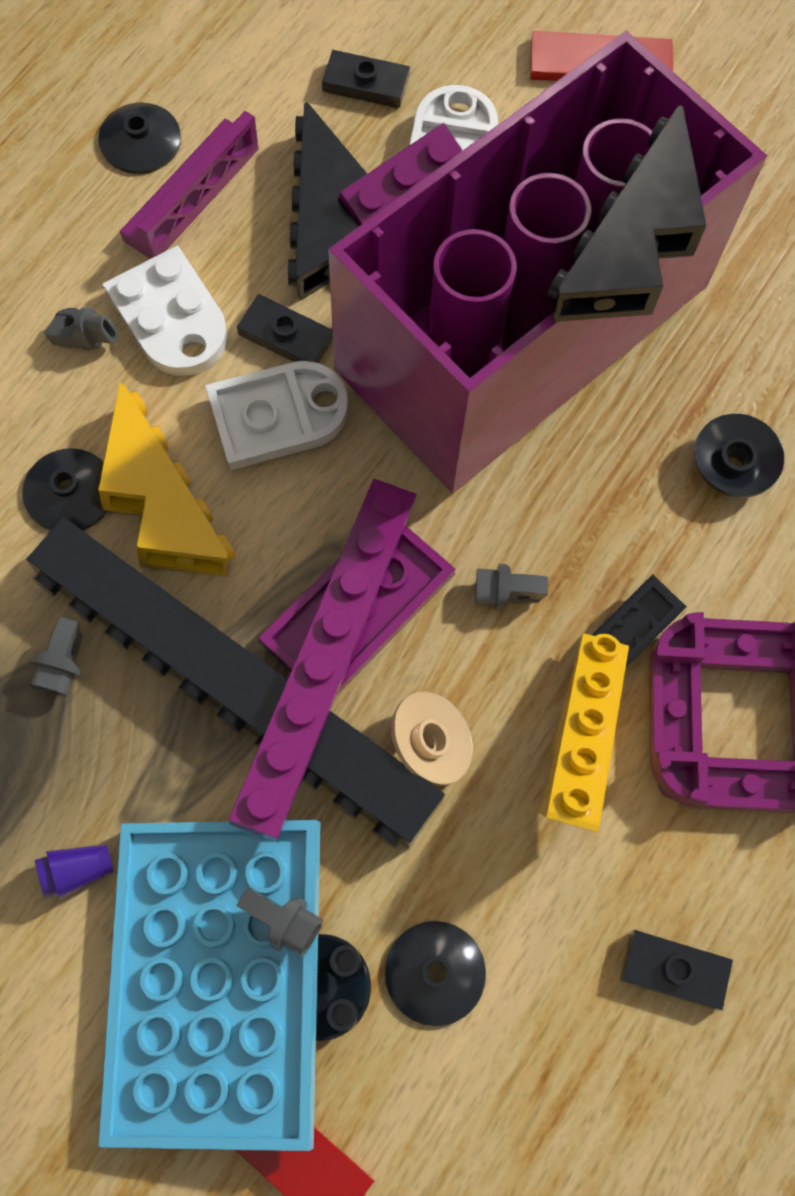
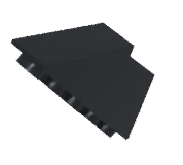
[288,102,367,300]
[546,106,707,322]

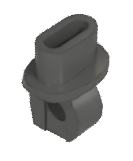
[44,307,118,349]
[475,563,548,612]
[30,617,82,697]
[236,887,324,958]

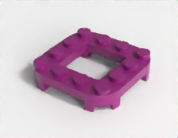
[649,612,795,813]

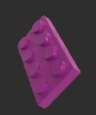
[258,526,456,695]

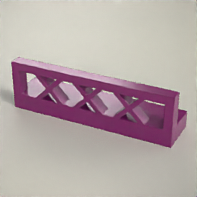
[120,111,259,259]

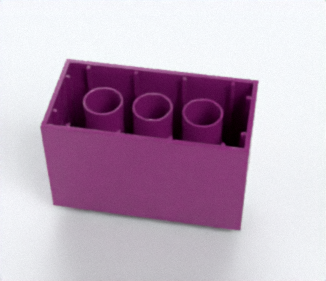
[328,30,768,494]

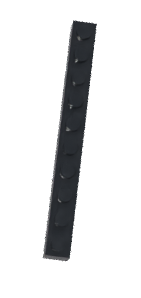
[26,517,445,849]

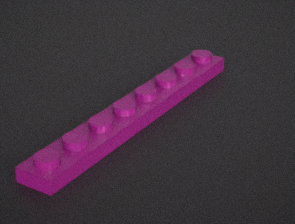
[229,478,417,842]

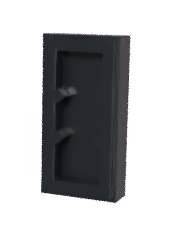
[322,49,410,108]
[237,294,333,363]
[592,574,687,667]
[620,930,733,1011]

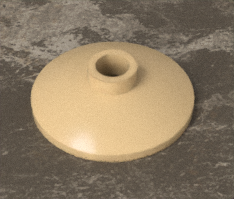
[391,691,473,786]

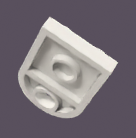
[410,85,498,150]
[102,245,227,376]
[205,361,348,471]

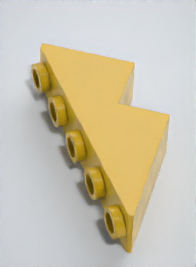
[99,383,235,577]
[539,633,629,832]

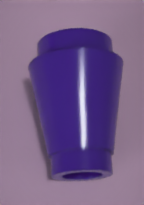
[35,843,114,900]

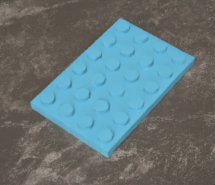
[99,820,321,1151]

